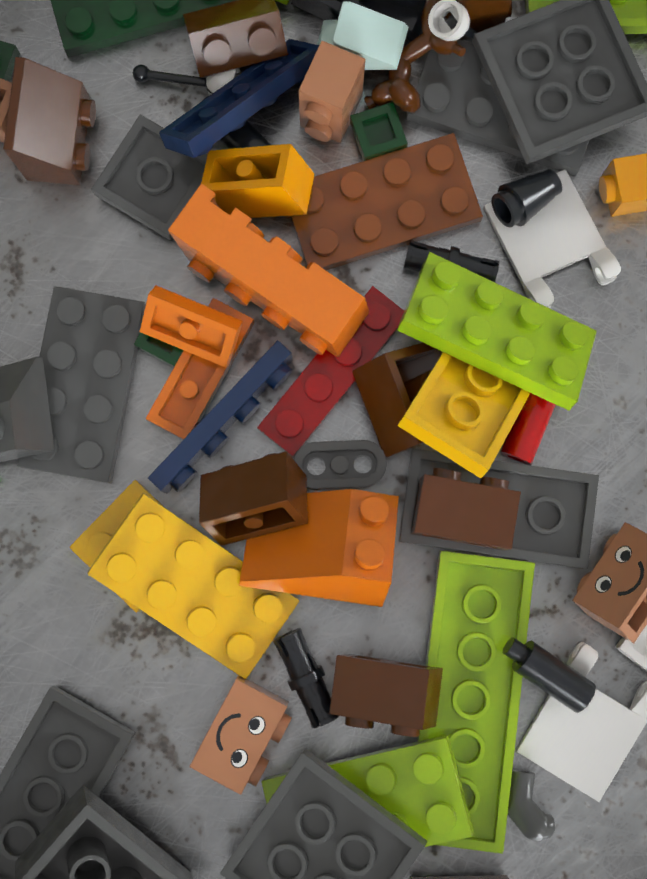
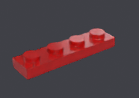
[257,286,404,458]

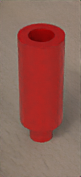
[500,393,556,465]

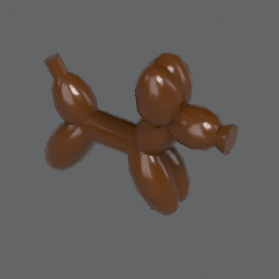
[364,0,466,113]

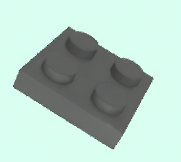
[91,114,208,241]

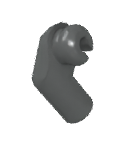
[508,769,555,841]

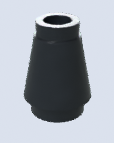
[491,169,562,228]

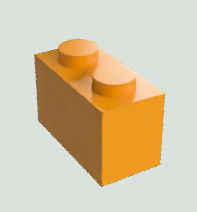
[201,144,315,218]

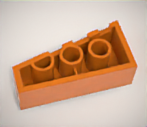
[168,184,369,357]

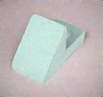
[317,1,409,70]

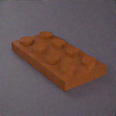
[290,133,483,270]

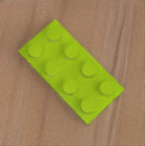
[397,252,597,411]
[261,735,474,847]

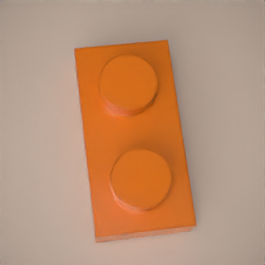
[140,285,243,367]

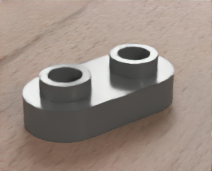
[294,440,387,490]

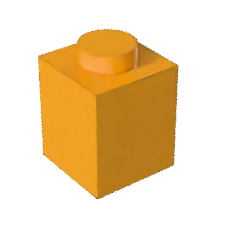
[599,153,647,217]

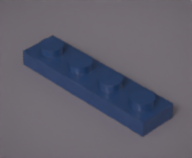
[159,39,319,158]
[148,340,293,494]

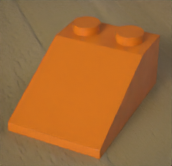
[239,489,399,607]

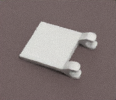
[483,169,621,308]
[516,642,647,802]

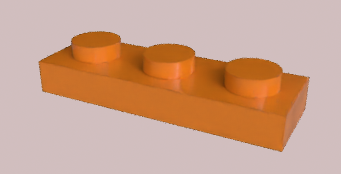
[145,298,255,440]

